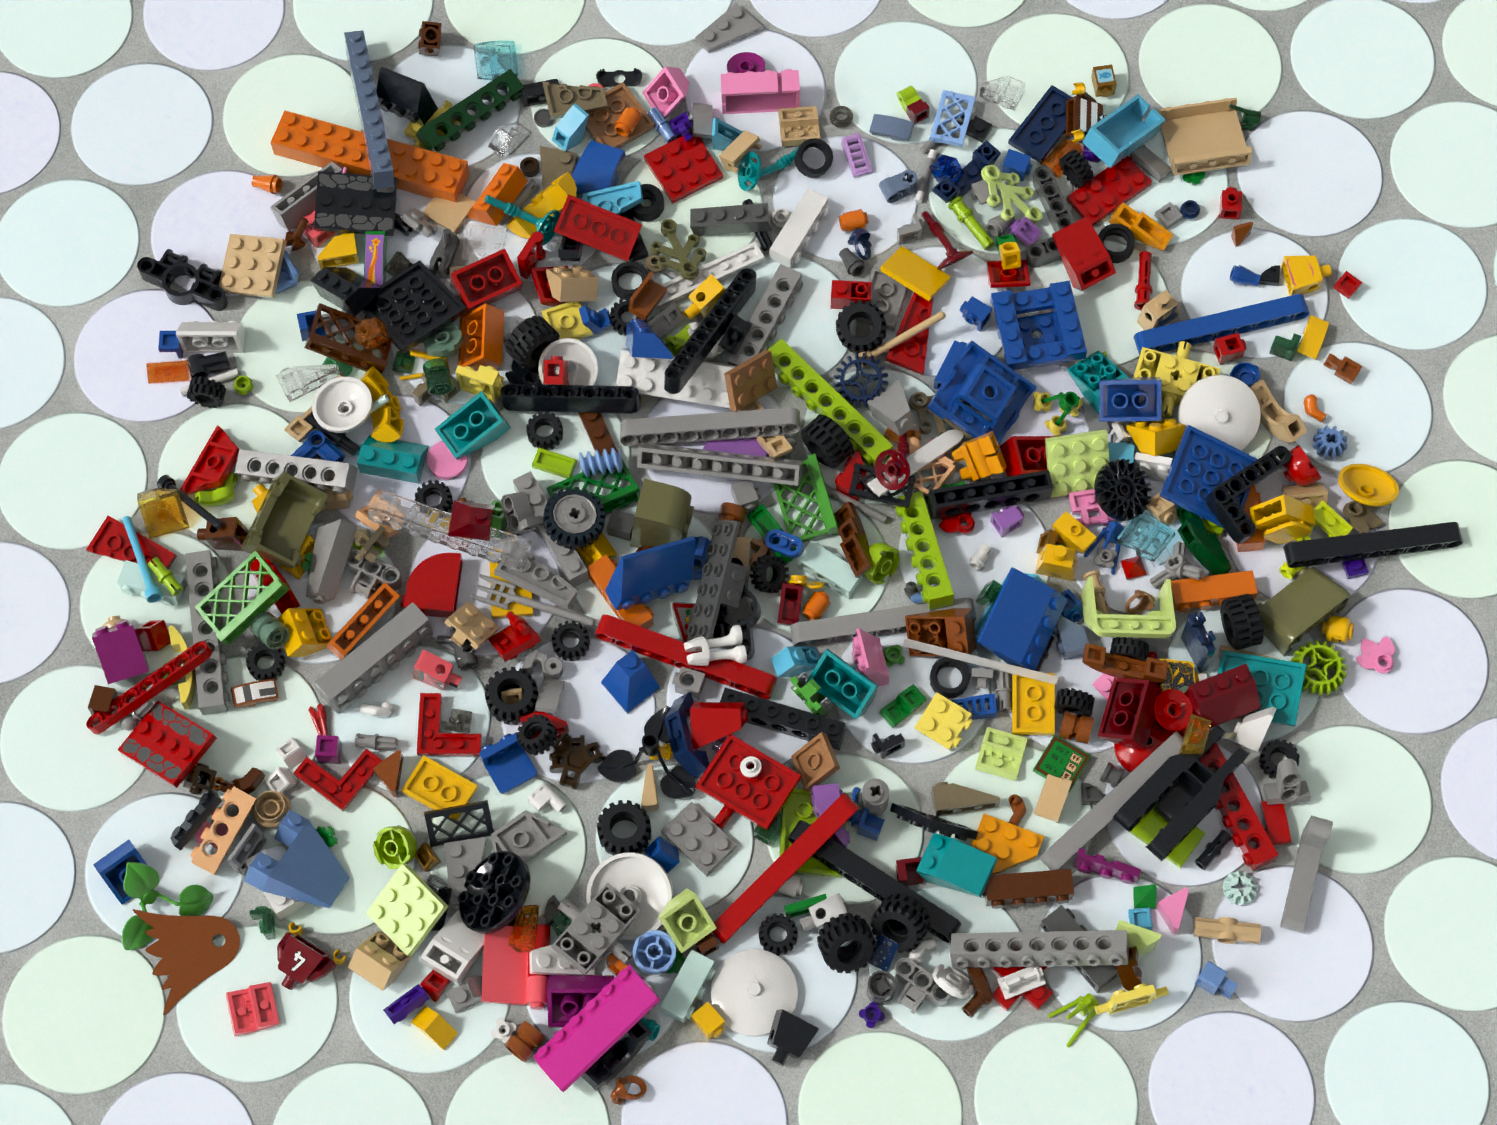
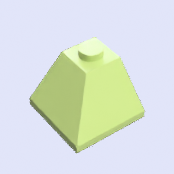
[658,889,717,953]
[1115,920,1161,957]

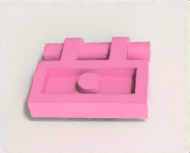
[1068,489,1116,528]

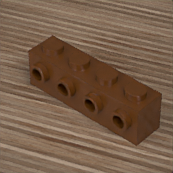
[984,869,1074,909]

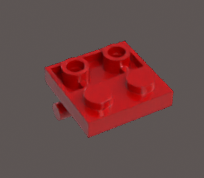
[488,611,541,662]

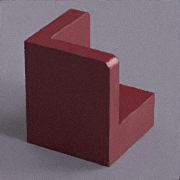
[895,857,924,886]

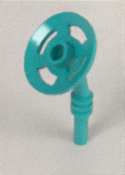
[738,147,808,191]
[484,195,560,246]

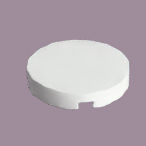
[932,964,974,999]

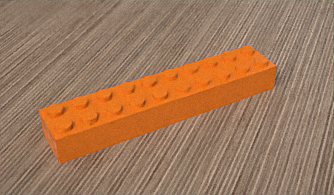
[270,110,470,202]

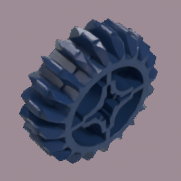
[834,353,889,408]

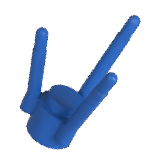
[1084,521,1124,575]

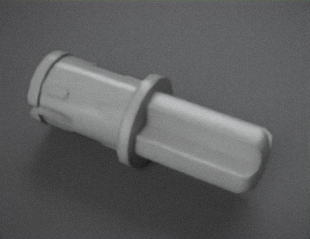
[995,671,1012,712]
[355,733,398,750]

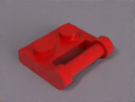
[517,232,546,279]

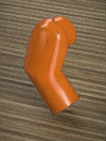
[1303,394,1327,423]

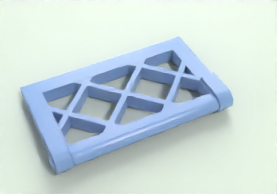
[929,90,976,147]

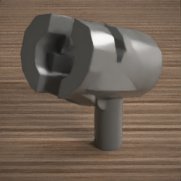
[428,228,460,278]
[437,627,479,671]

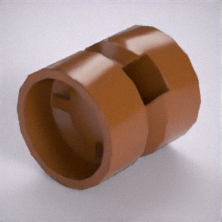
[717,502,746,537]
[1059,711,1094,744]
[504,1021,546,1063]

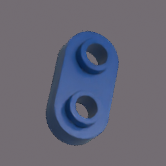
[765,529,805,558]

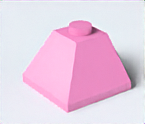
[642,66,689,119]

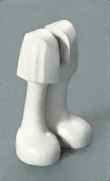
[684,625,747,666]

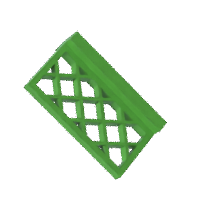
[773,454,839,542]
[195,551,290,645]

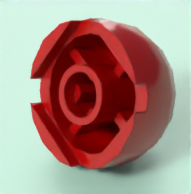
[1283,445,1322,486]

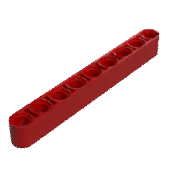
[595,614,777,699]
[712,792,860,944]

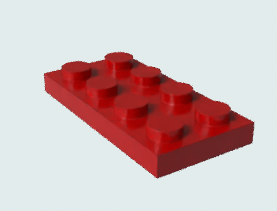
[1066,156,1152,226]
[554,194,642,262]

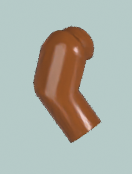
[1008,794,1026,826]

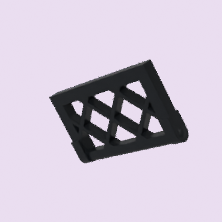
[848,463,916,508]
[424,800,495,847]

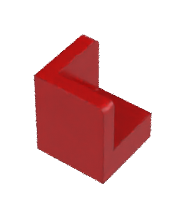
[136,620,171,652]

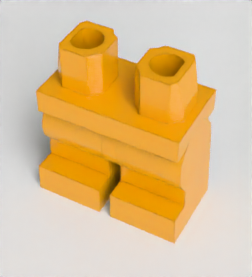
[952,431,1007,481]

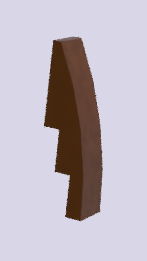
[834,502,872,578]

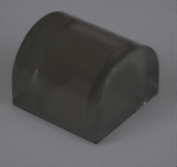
[385,251,413,277]

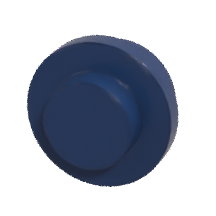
[1180,200,1200,219]

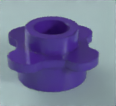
[859,1002,885,1028]

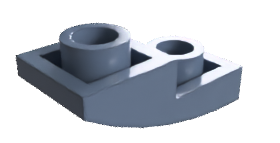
[869,114,914,141]

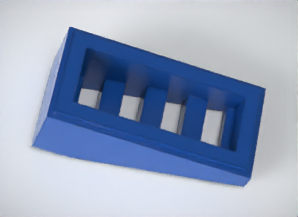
[952,693,997,720]

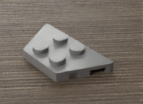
[491,810,567,862]

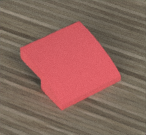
[226,982,280,1037]

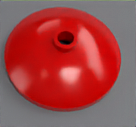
[1114,718,1174,773]

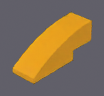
[1108,202,1173,251]

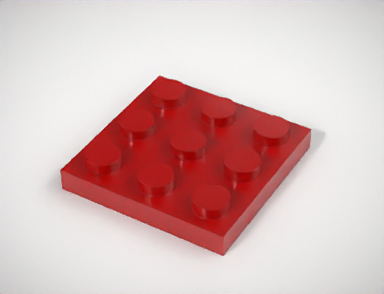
[644,131,723,204]

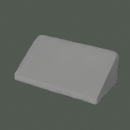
[1131,145,1172,183]

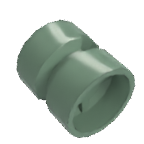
[250,611,290,650]

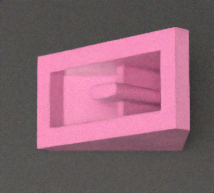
[1156,888,1189,935]

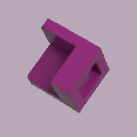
[315,735,342,764]

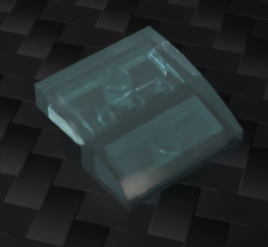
[474,41,519,80]
[1117,513,1175,562]

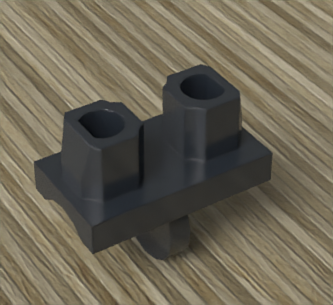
[718,314,752,355]

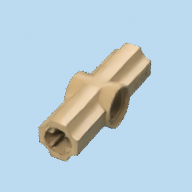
[1193,917,1262,944]

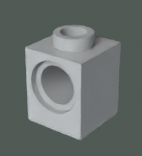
[672,666,706,699]

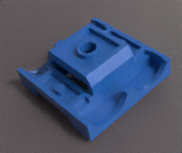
[990,280,1087,370]
[927,341,1037,452]

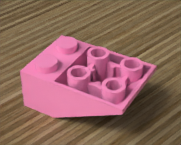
[852,628,889,686]

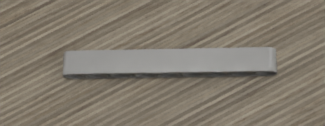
[620,407,800,446]
[790,598,977,647]
[1039,731,1191,870]

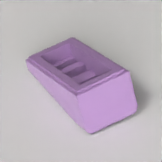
[841,133,872,177]

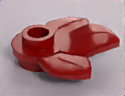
[938,513,975,534]

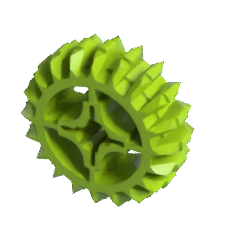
[1291,640,1348,697]

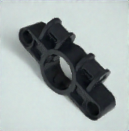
[137,249,228,311]
[714,558,761,661]

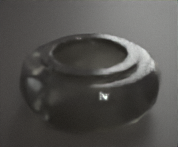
[829,106,853,128]

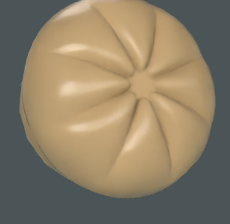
[253,791,291,828]

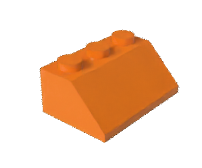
[467,163,528,226]
[458,303,505,371]

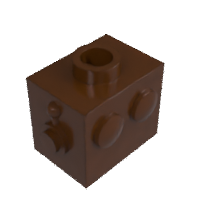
[418,21,442,56]

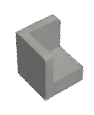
[971,180,998,207]

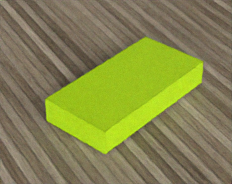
[532,448,577,479]

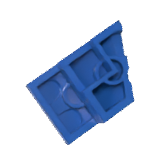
[572,140,626,193]

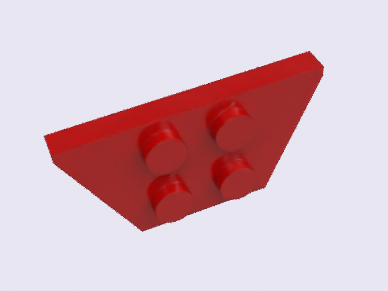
[180,425,239,495]

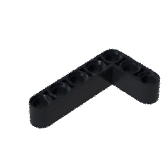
[1206,446,1291,544]

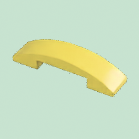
[168,625,196,710]

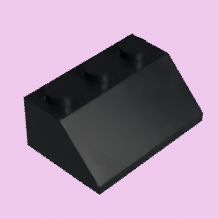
[376,67,438,125]
[310,267,383,317]

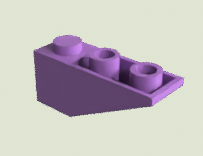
[810,783,850,847]

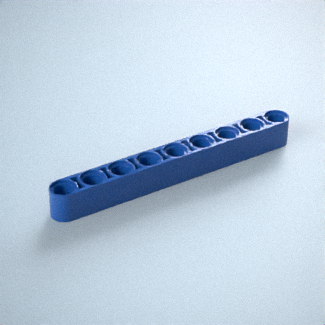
[1133,294,1310,356]

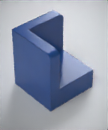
[297,310,325,342]
[158,330,183,358]
[857,808,885,841]
[645,836,680,873]

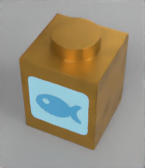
[1091,64,1117,97]

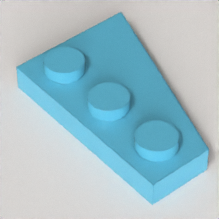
[582,181,643,215]

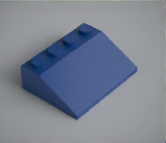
[605,536,695,611]
[977,567,1068,671]

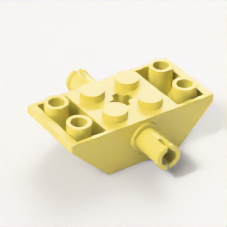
[1133,341,1221,418]

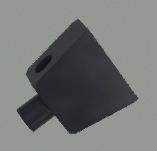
[767,1009,819,1066]

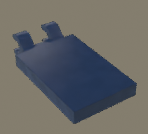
[1181,612,1216,673]

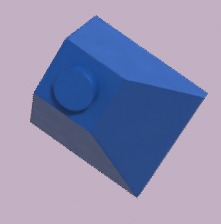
[601,650,660,714]

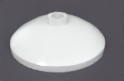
[538,338,599,385]
[312,377,373,433]

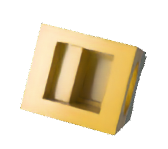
[995,234,1021,270]

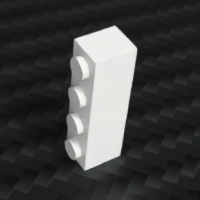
[769,188,830,268]

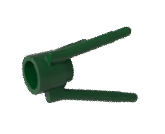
[1229,104,1261,130]

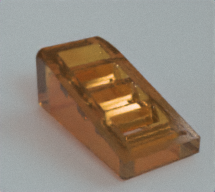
[508,905,539,952]

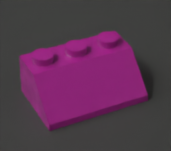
[547,975,614,1027]

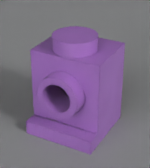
[990,505,1024,537]

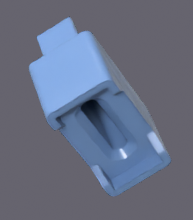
[1195,961,1238,999]

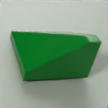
[1133,884,1156,909]

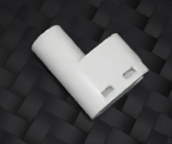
[528,782,568,813]

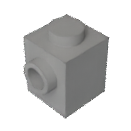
[731,480,761,513]

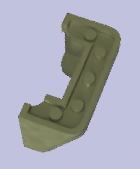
[241,471,328,568]
[1257,566,1351,656]

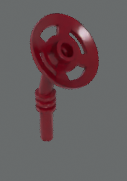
[922,211,974,270]
[875,432,910,490]

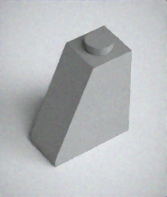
[867,379,916,436]

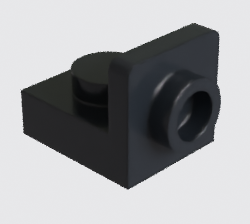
[871,733,905,759]

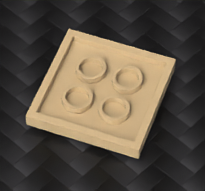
[219,234,287,298]

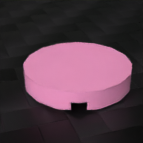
[427,441,468,480]

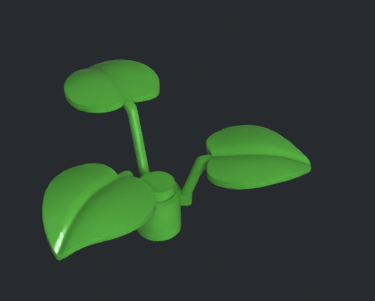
[122,862,213,950]

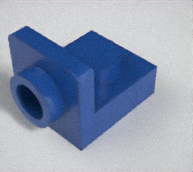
[579,305,612,334]
[1060,589,1084,623]

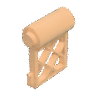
[885,436,956,497]

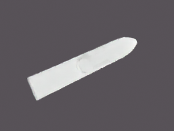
[867,430,964,497]

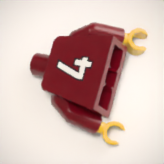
[277,922,346,990]

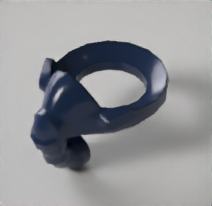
[848,228,872,260]

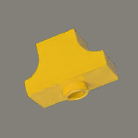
[1052,511,1097,554]

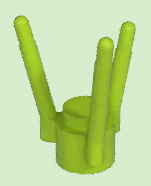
[1048,993,1099,1047]

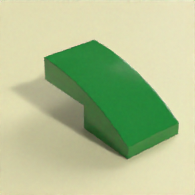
[879,684,927,728]

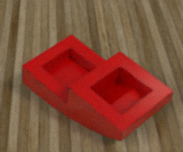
[1260,801,1291,845]

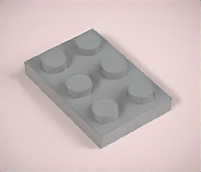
[661,801,737,877]

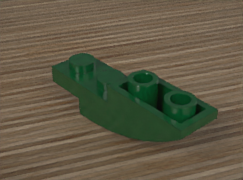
[1177,507,1232,575]

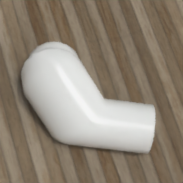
[360,702,393,717]

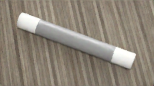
[915,149,937,203]

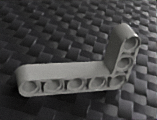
[1280,815,1333,933]

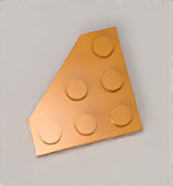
[971,813,1044,875]

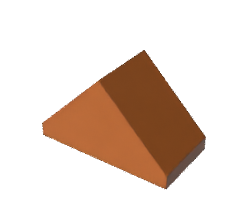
[373,750,404,798]

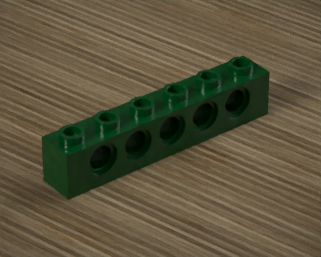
[416,68,524,152]

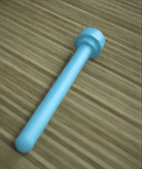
[123,516,163,603]

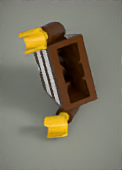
[1066,82,1107,144]

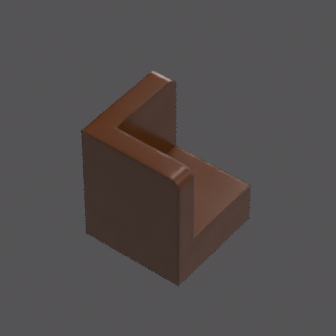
[88,685,119,715]

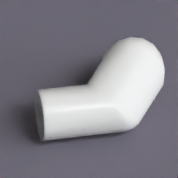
[909,937,936,964]

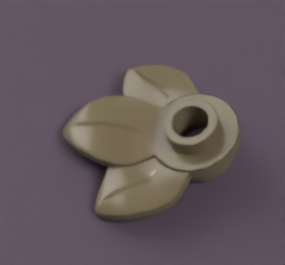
[1343,501,1382,533]

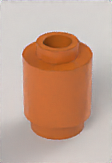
[614,107,641,137]
[839,209,869,232]
[802,591,831,620]

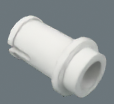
[969,544,992,571]

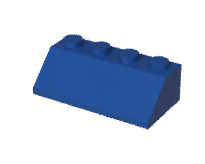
[625,319,673,359]

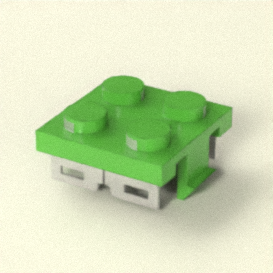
[790,672,833,717]

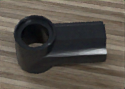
[187,351,230,379]

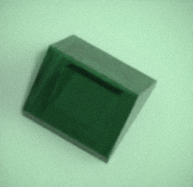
[392,351,416,374]

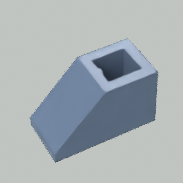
[1052,615,1089,660]

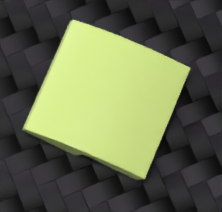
[975,727,1028,781]

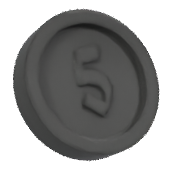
[534,109,553,128]

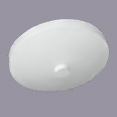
[1178,375,1261,450]
[586,852,673,940]
[711,949,798,1037]

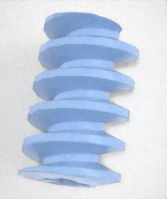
[579,447,623,478]

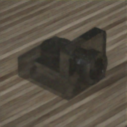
[440,709,472,732]

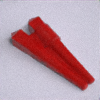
[308,703,328,735]

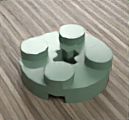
[423,323,464,357]

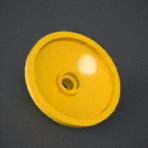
[1338,464,1399,507]

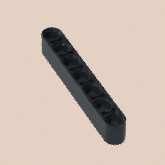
[501,384,641,414]

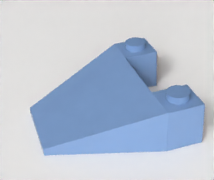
[244,810,350,908]

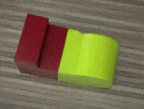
[896,85,930,125]

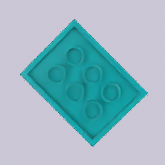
[1218,650,1307,727]

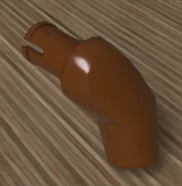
[213,767,265,794]
[961,967,992,1018]

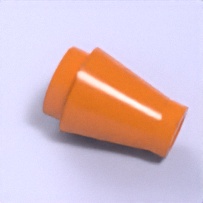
[252,175,282,194]

